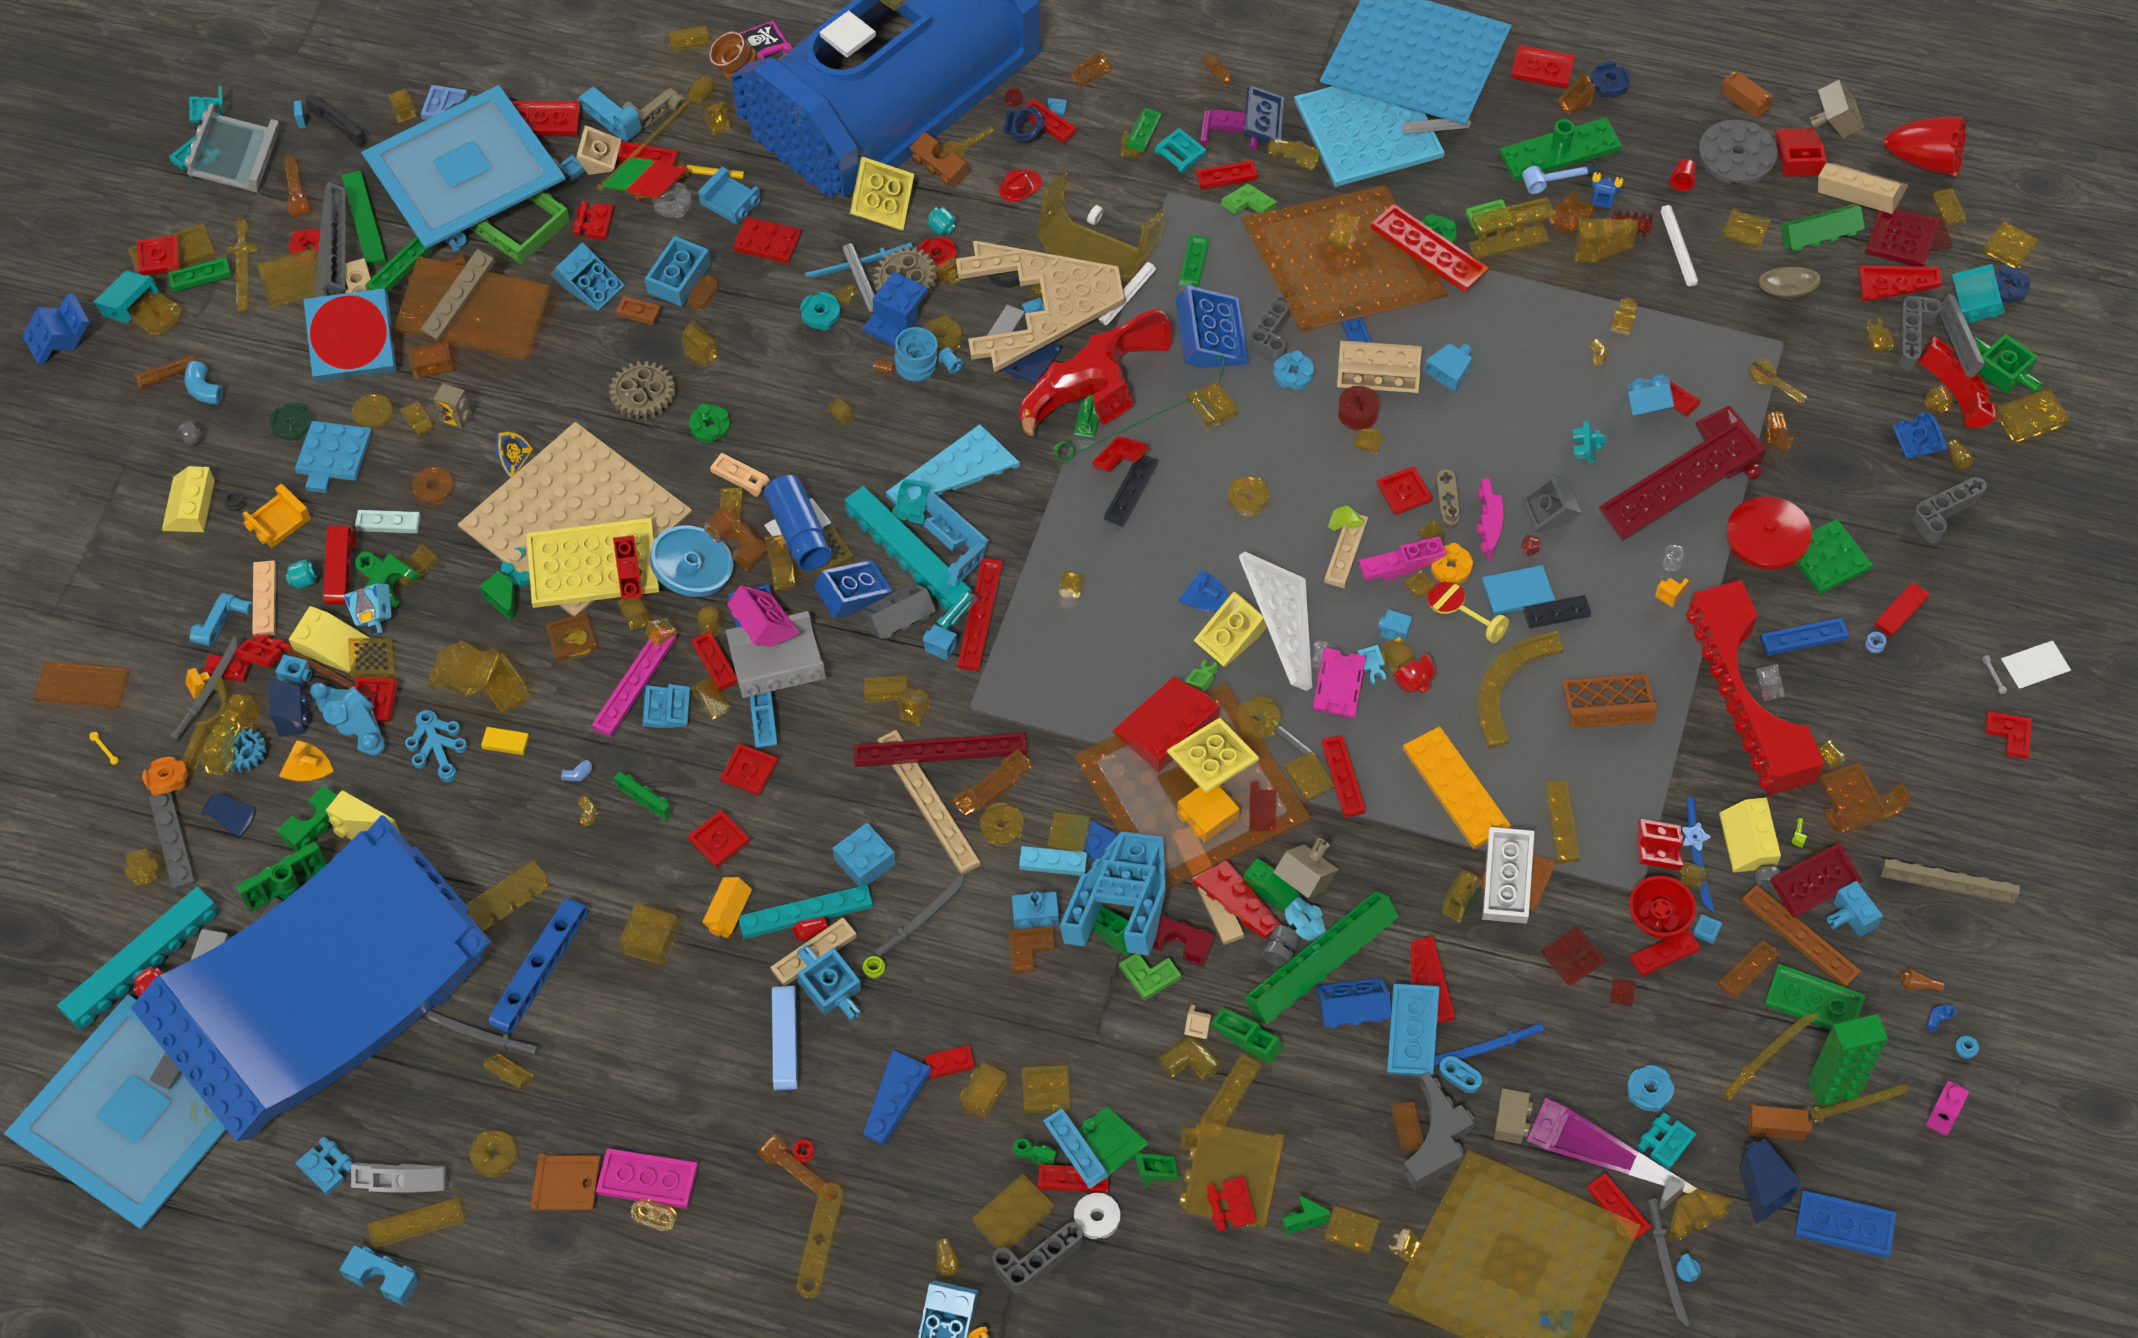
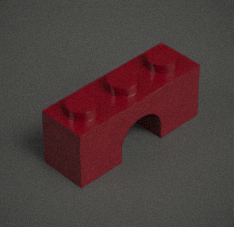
[1152,914,1214,967]

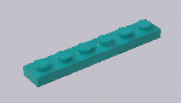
[739,885,873,939]

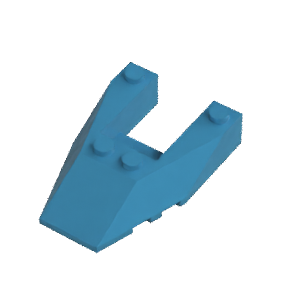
[1060,831,1165,955]

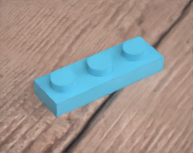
[1019,846,1087,876]

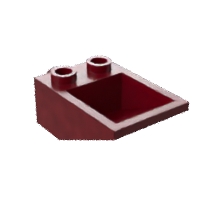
[1696,405,1766,479]

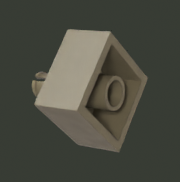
[1810,80,1864,138]
[1273,838,1339,898]

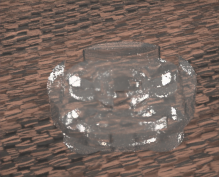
[652,182,692,218]

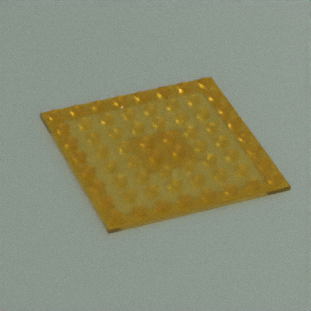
[1388,1150,1640,1338]

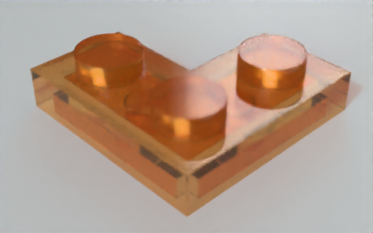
[1008,927,1054,974]

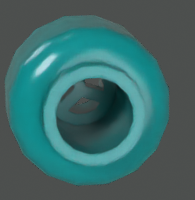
[927,207,957,236]
[286,559,319,590]

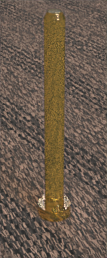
[1811,1085,1908,1124]

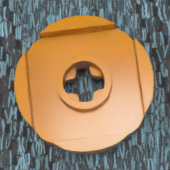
[1430,543,1473,584]

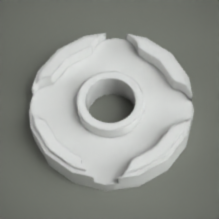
[1074,1193,1120,1239]

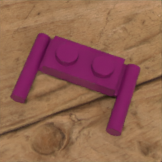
[1200,110,1258,150]

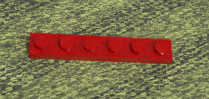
[958,558,1003,672]

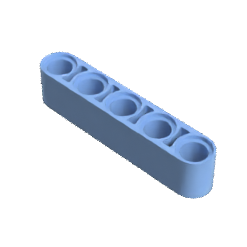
[772,986,798,1091]

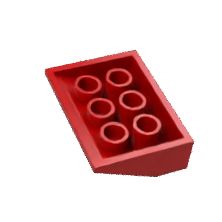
[1112,677,1220,773]

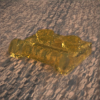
[1722,208,1771,248]
[1186,381,1238,428]

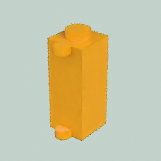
[702,877,752,938]

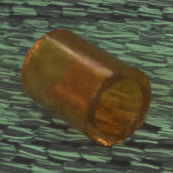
[874,358,895,375]

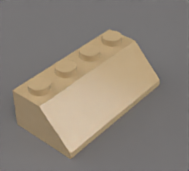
[1818,163,1908,214]

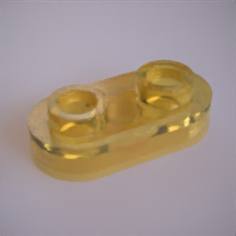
[630,1198,677,1231]

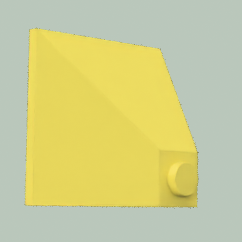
[850,157,914,231]
[1167,718,1259,793]

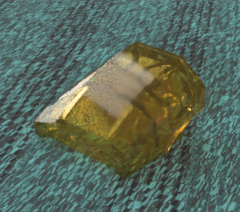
[128,292,181,335]

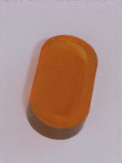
[688,276,718,310]

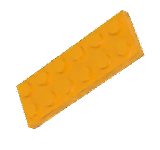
[1403,726,1511,849]

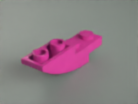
[1476,478,1504,561]
[1358,536,1446,581]

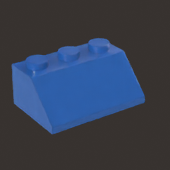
[1315,977,1391,1028]

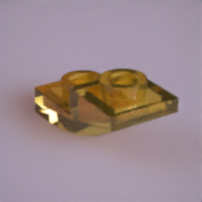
[398,543,439,586]

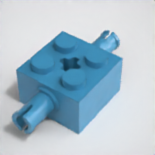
[797,944,862,1021]

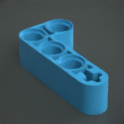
[577,87,642,142]

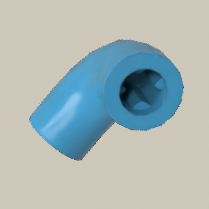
[184,361,223,405]

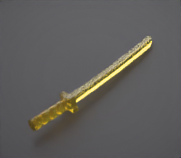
[1723,1013,1817,1100]

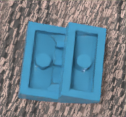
[642,684,690,728]

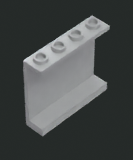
[726,611,826,698]

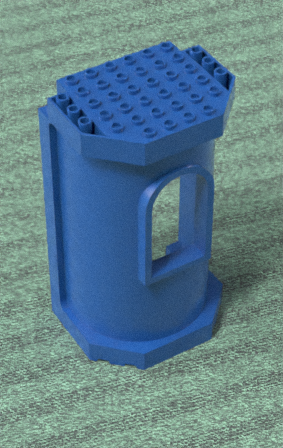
[731,0,1041,199]

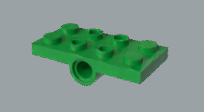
[236,842,327,913]

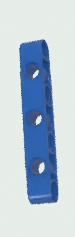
[488,898,588,1034]

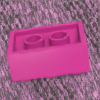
[727,585,799,647]

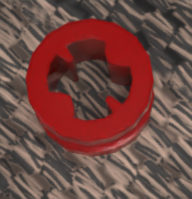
[793,1140,814,1163]

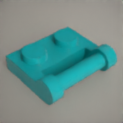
[1154,128,1206,174]
[937,589,978,631]

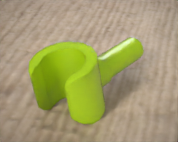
[1792,818,1807,848]

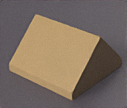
[576,125,622,175]

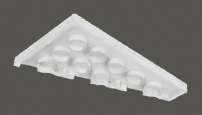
[1239,552,1312,691]

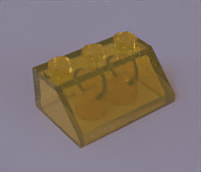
[257,248,318,308]

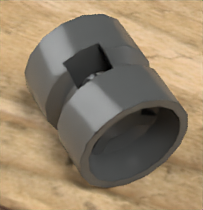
[1262,925,1301,967]

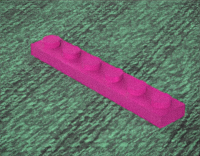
[592,627,677,737]

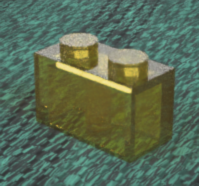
[959,1062,1007,1120]

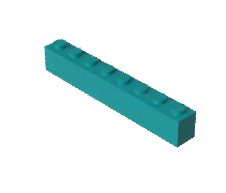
[844,486,972,611]
[57,887,219,1031]

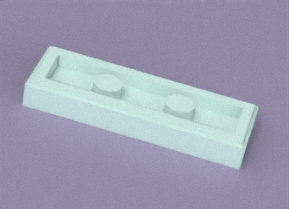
[355,510,421,533]

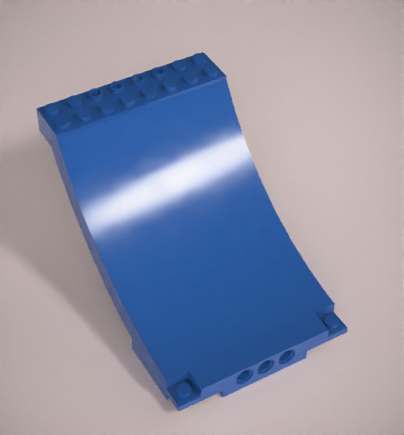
[130,815,492,1141]

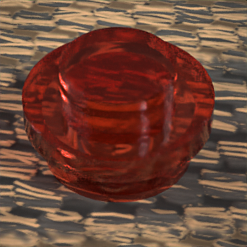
[1004,88,1023,106]
[1522,535,1540,556]

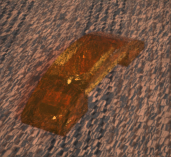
[951,749,1032,817]

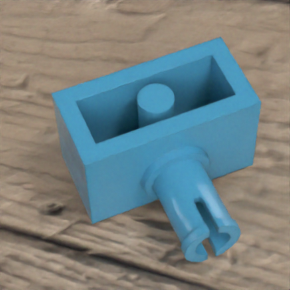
[1827,881,1883,937]
[1012,891,1059,930]

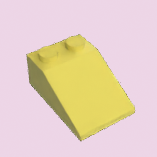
[1194,592,1267,667]
[289,606,370,673]
[326,790,400,840]

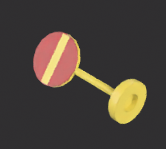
[1427,582,1509,643]

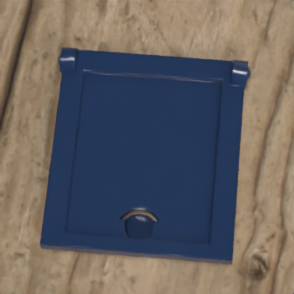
[992,328,1062,384]

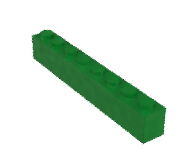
[1244,891,1399,1024]

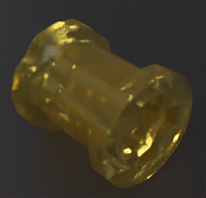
[1818,740,1846,768]

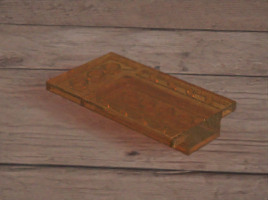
[394,257,551,361]

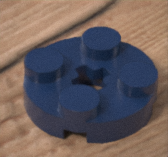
[1591,62,1630,98]
[1995,265,2031,304]

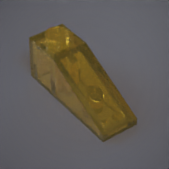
[764,535,795,590]

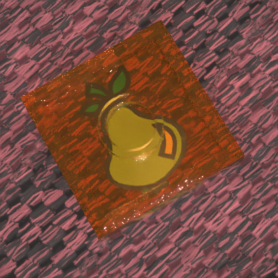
[545,613,598,662]

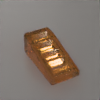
[1069,51,1112,87]

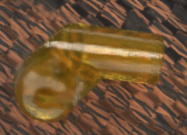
[1590,339,1608,366]
[578,796,597,827]

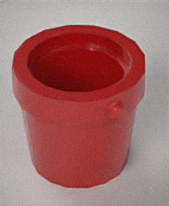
[1669,159,1696,191]

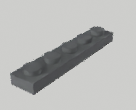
[1939,294,1985,378]
[149,792,196,892]

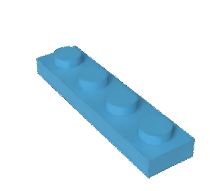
[1043,1108,1109,1189]

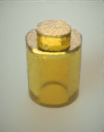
[697,607,721,637]

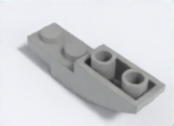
[351,1163,445,1192]

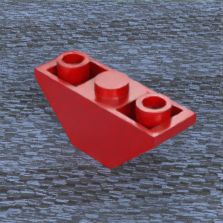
[613,535,643,600]

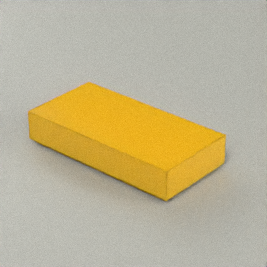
[481,727,529,755]

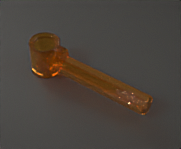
[284,155,310,218]
[756,1134,836,1202]

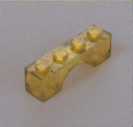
[198,694,260,775]

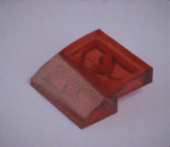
[1541,927,1606,986]

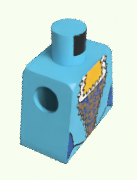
[344,584,391,636]

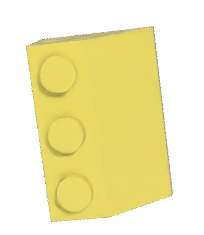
[162,466,215,532]
[1719,798,1781,872]

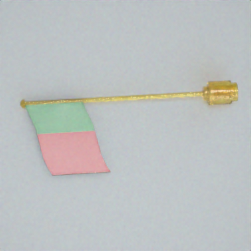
[597,75,715,199]

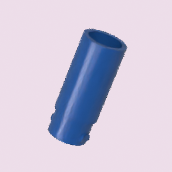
[764,475,831,571]

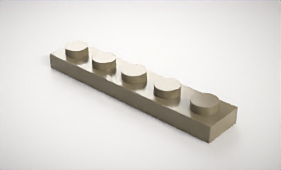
[421,249,495,341]

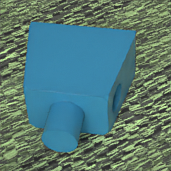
[1425,344,1472,392]

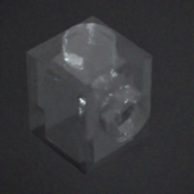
[1756,664,1785,701]

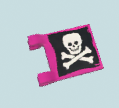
[739,21,792,60]

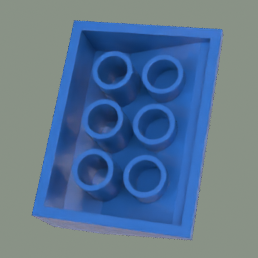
[1175,285,1249,368]

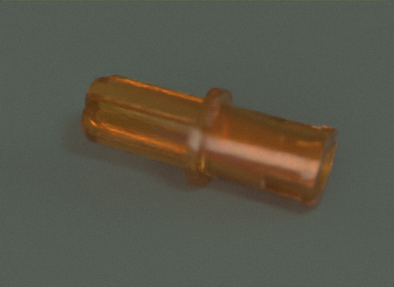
[1202,53,1232,83]

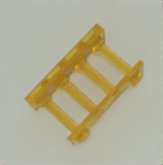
[1468,197,1554,259]

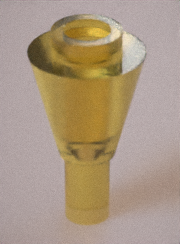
[1267,138,1304,157]

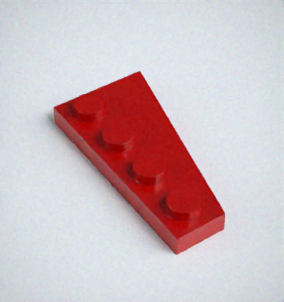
[1858,265,1942,302]

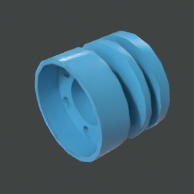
[894,327,938,382]

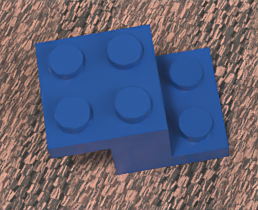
[863,271,928,347]
[23,294,89,364]

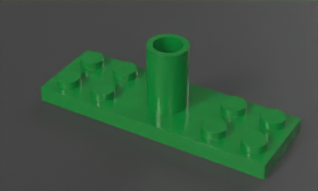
[1499,117,1622,182]

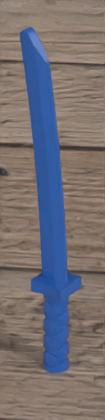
[1686,797,1714,913]
[1434,1022,1544,1066]

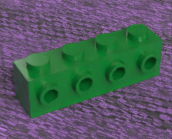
[1780,204,1865,251]

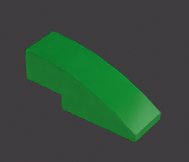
[1210,1007,1283,1065]

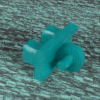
[1573,420,1607,463]

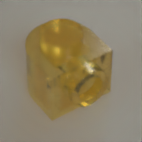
[1925,386,1953,413]

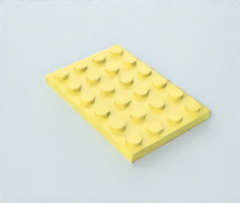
[526,518,659,608]

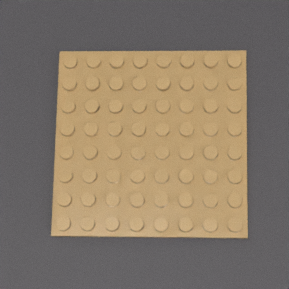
[458,422,692,618]

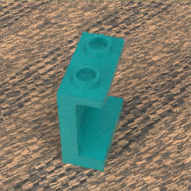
[1952,264,2004,323]
[94,271,159,323]

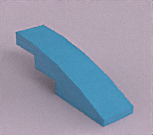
[750,691,777,748]

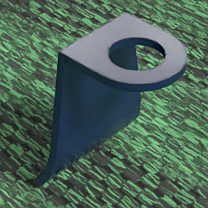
[201,793,256,837]

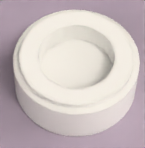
[1087,205,1104,225]

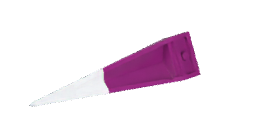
[1527,1098,1709,1199]

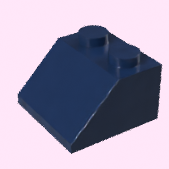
[269,678,308,737]

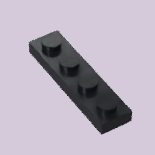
[1104,454,1158,527]

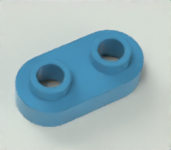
[1439,1056,1482,1093]

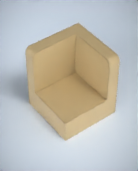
[1184,1005,1211,1039]

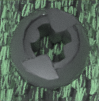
[177,421,203,446]
[1754,865,1781,891]

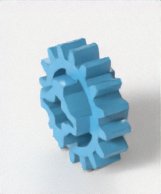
[218,727,267,773]

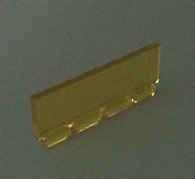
[466,860,549,932]

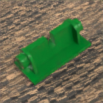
[1074,395,1098,438]

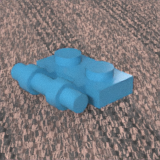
[295,1137,353,1196]

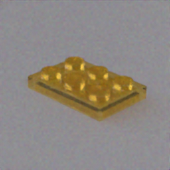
[1995,388,2070,443]
[971,1174,1055,1249]

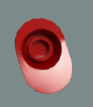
[999,169,1042,202]

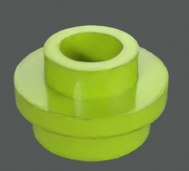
[863,956,885,978]

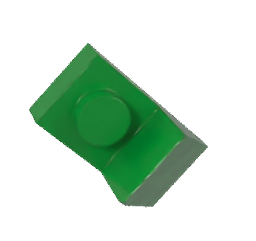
[1135,1153,1179,1187]
[1281,1196,1330,1235]

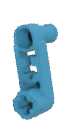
[190,593,253,647]

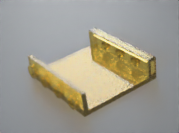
[1179,1118,1284,1230]

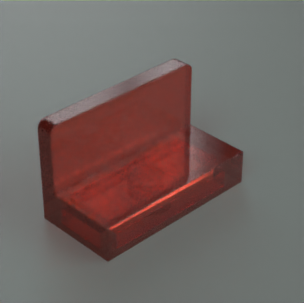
[1249,781,1276,831]

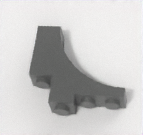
[1402,1072,1474,1190]

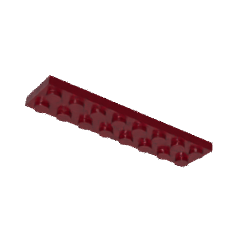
[1599,420,1763,541]

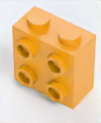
[1177,786,1240,843]

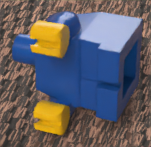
[1592,172,1623,209]

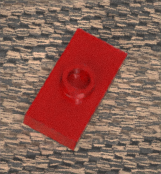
[1670,381,1701,417]

